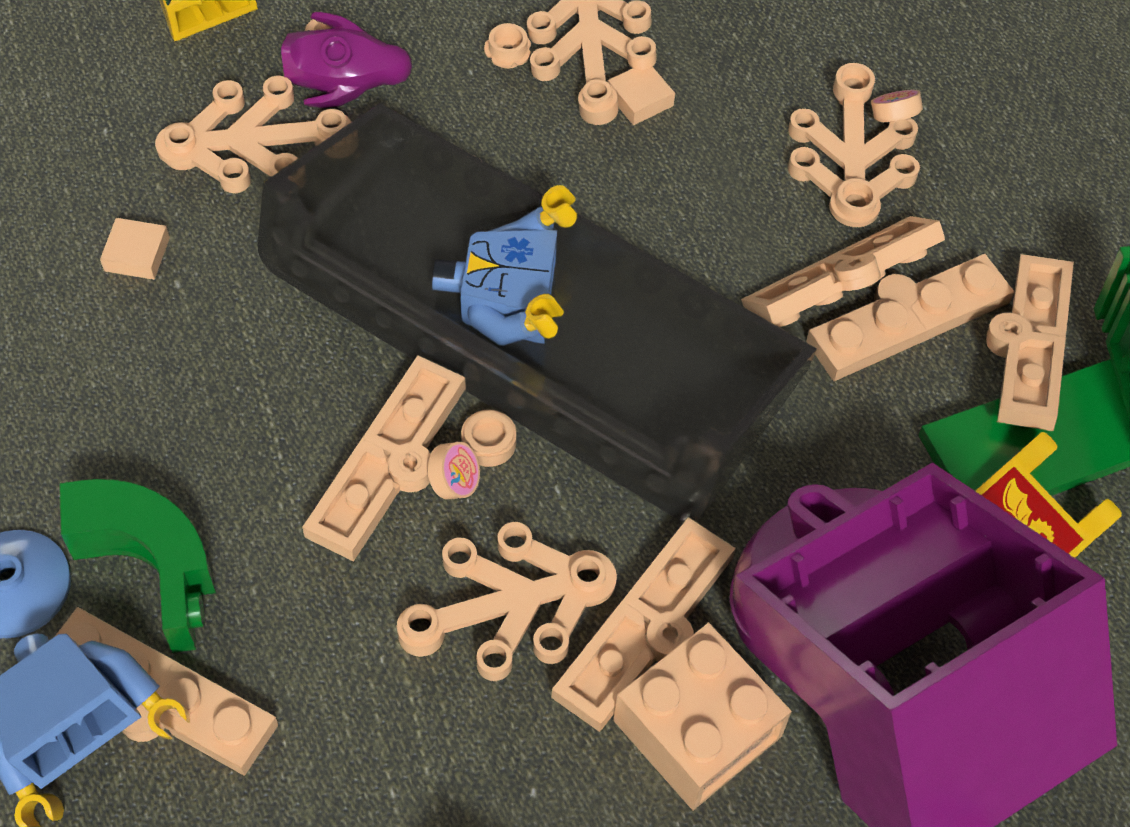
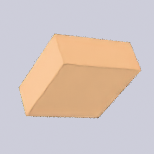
[607,67,675,125]
[100,218,170,280]

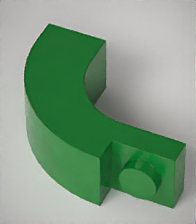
[60,479,216,653]

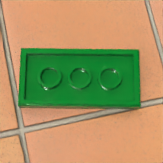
[918,359,1130,496]

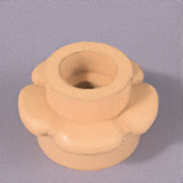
[484,23,531,69]

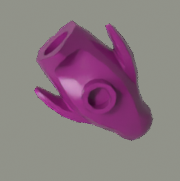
[281,12,412,108]

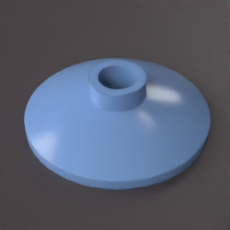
[0,530,71,639]

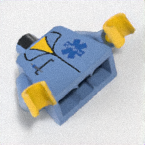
[432,185,577,346]
[0,633,190,827]

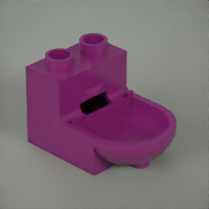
[730,463,1117,827]

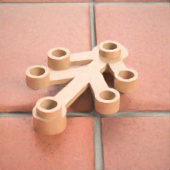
[527,0,657,125]
[788,63,920,227]
[155,76,354,193]
[397,522,617,681]

